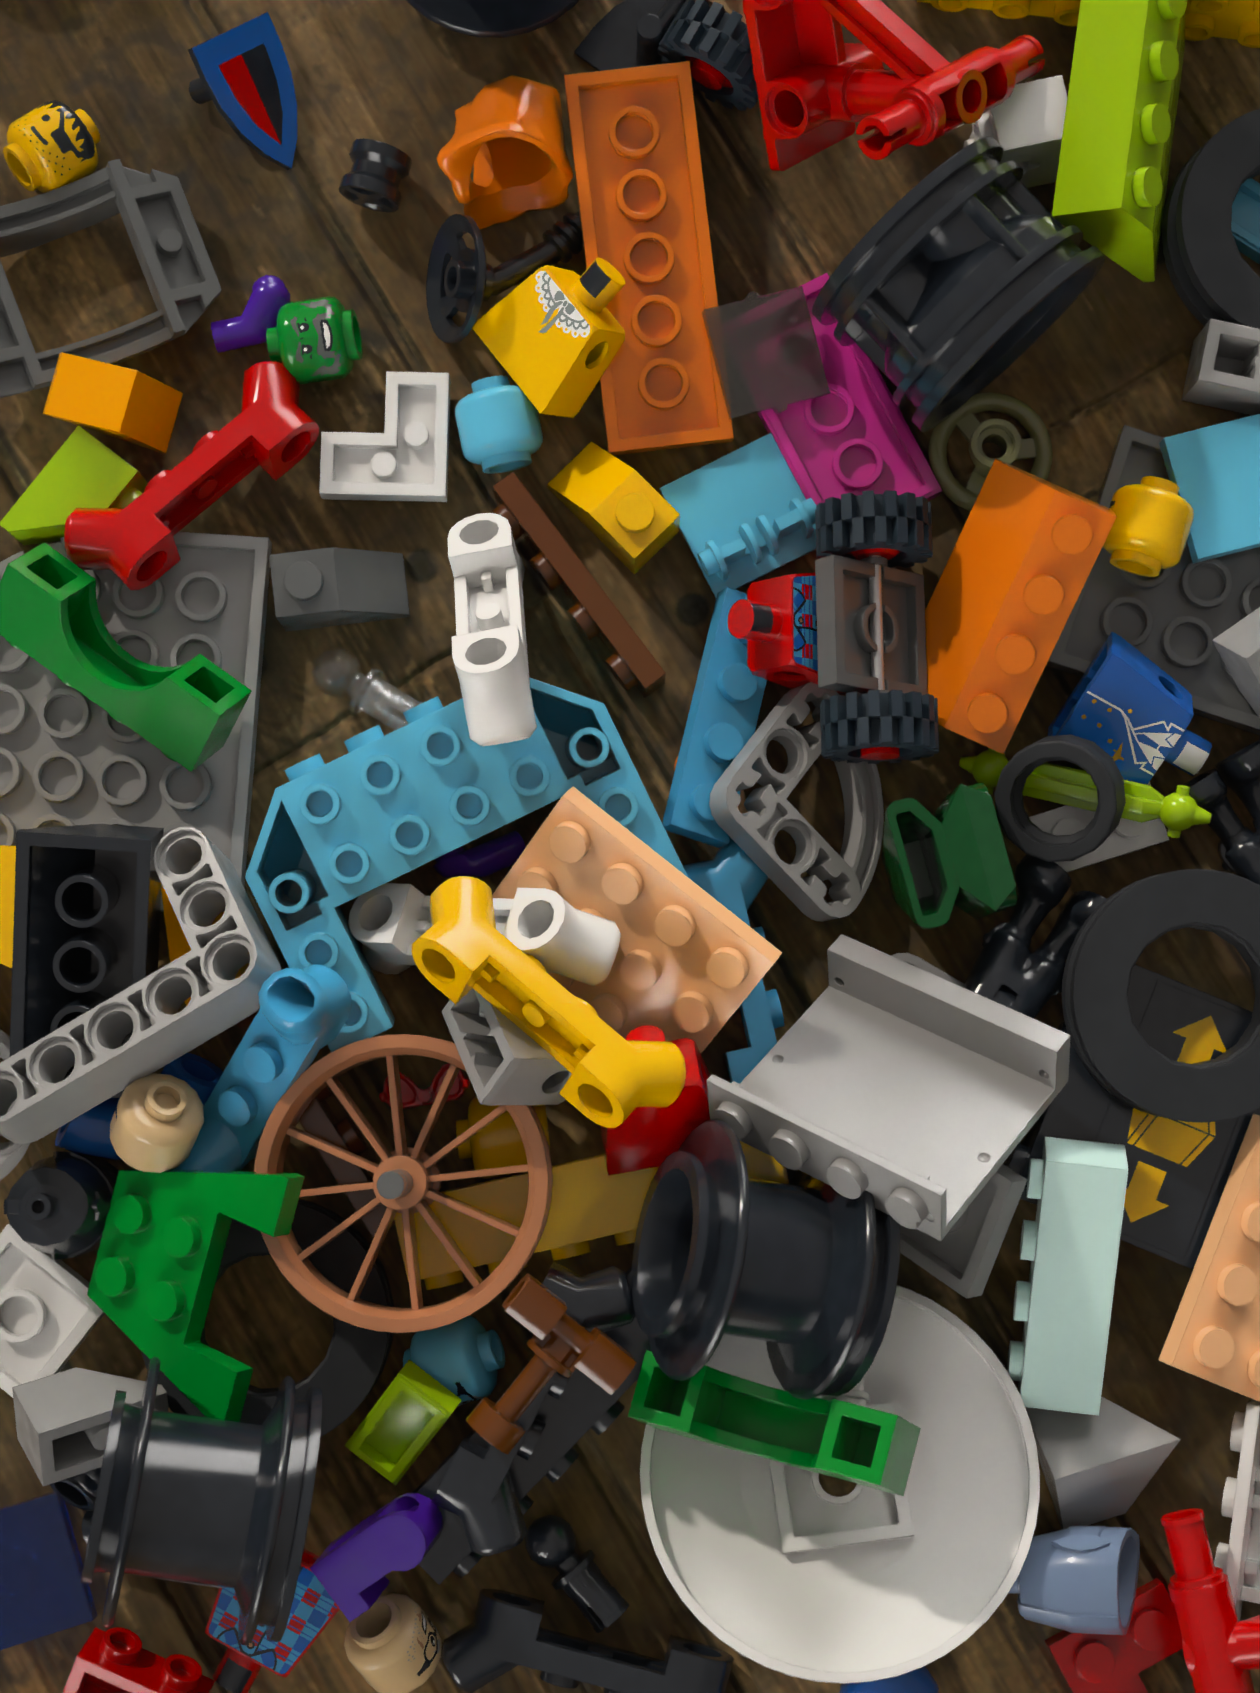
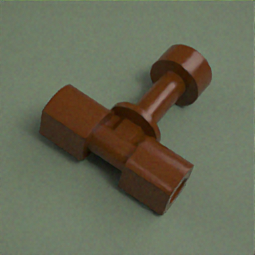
[466,1273,637,1455]

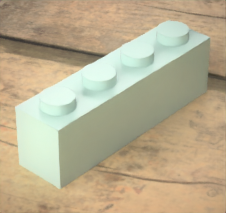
[1007,1136,1129,1416]

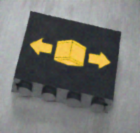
[1004,964,1260,1269]

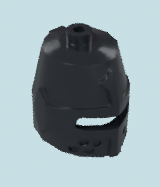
[4,1151,119,1260]

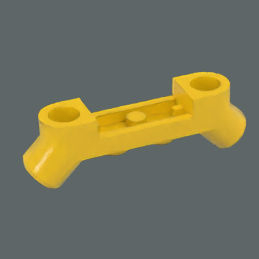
[411,876,686,1128]

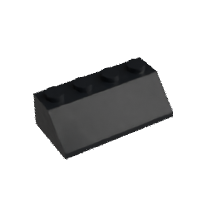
[10,824,164,1098]

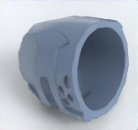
[1008,1525,1140,1635]

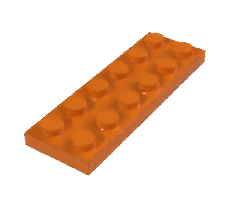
[564,61,734,455]

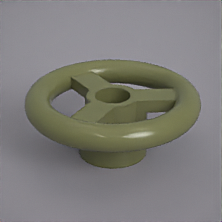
[928,392,1053,511]

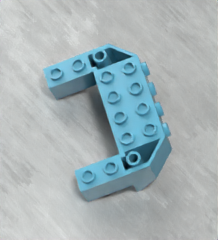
[245,677,688,1052]

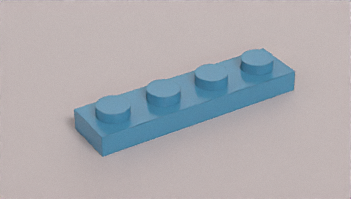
[662,587,767,848]

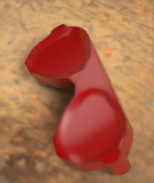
[379,1063,470,1109]

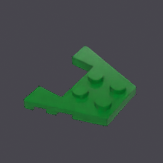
[87,1169,305,1422]

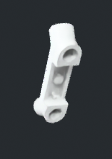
[447,513,537,746]
[348,883,621,986]

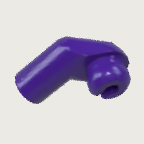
[211,275,290,353]
[433,831,526,878]

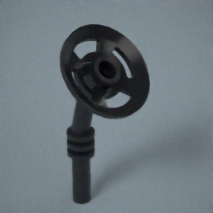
[426,211,583,343]

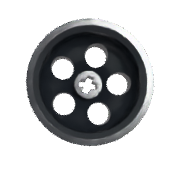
[812,137,1106,432]

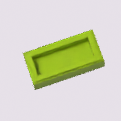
[344,1359,461,1485]

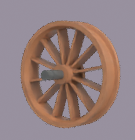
[254,1034,553,1333]

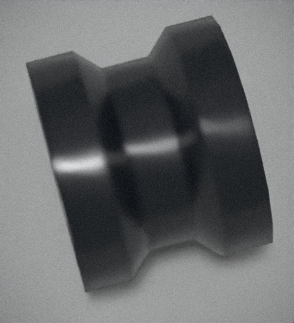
[339,138,412,213]

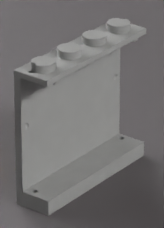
[706,934,1071,1241]

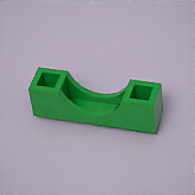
[0,542,252,772]
[628,1350,921,1496]

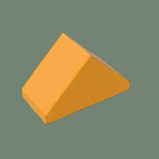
[43,352,183,453]

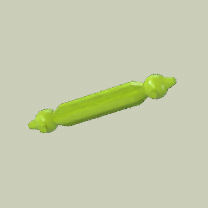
[959,748,1212,838]

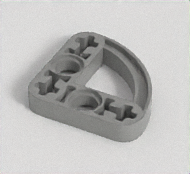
[709,682,884,922]

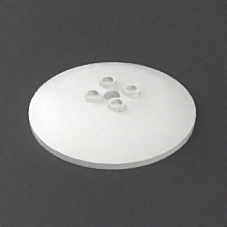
[640,1285,1040,1684]

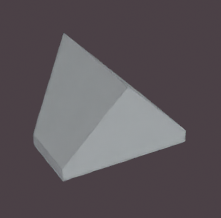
[1025,1396,1181,1529]

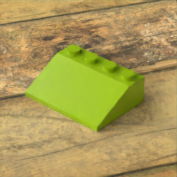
[1052,0,1187,283]

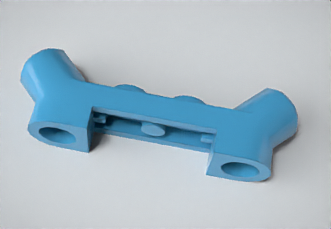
[683,838,785,1084]
[172,964,352,1172]

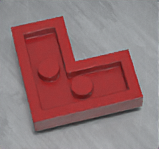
[1044,1578,1183,1693]

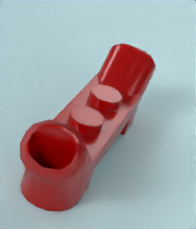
[64,361,319,590]

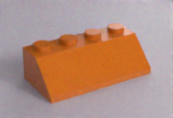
[925,458,1117,754]

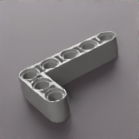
[0,827,282,1144]

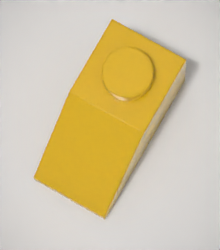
[547,441,680,574]

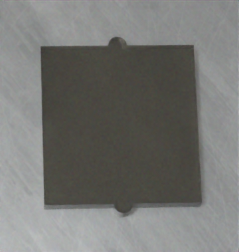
[701,286,830,419]

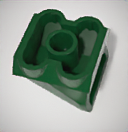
[882,783,1017,929]

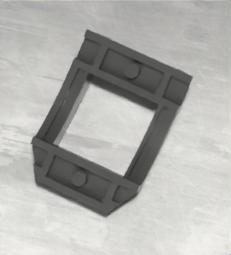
[0,159,222,398]

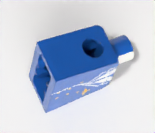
[1048,632,1212,785]

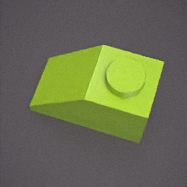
[0,425,148,545]

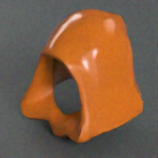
[437,75,573,229]

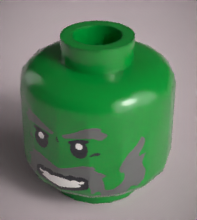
[266,296,363,384]

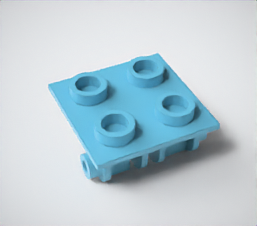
[660,433,816,598]

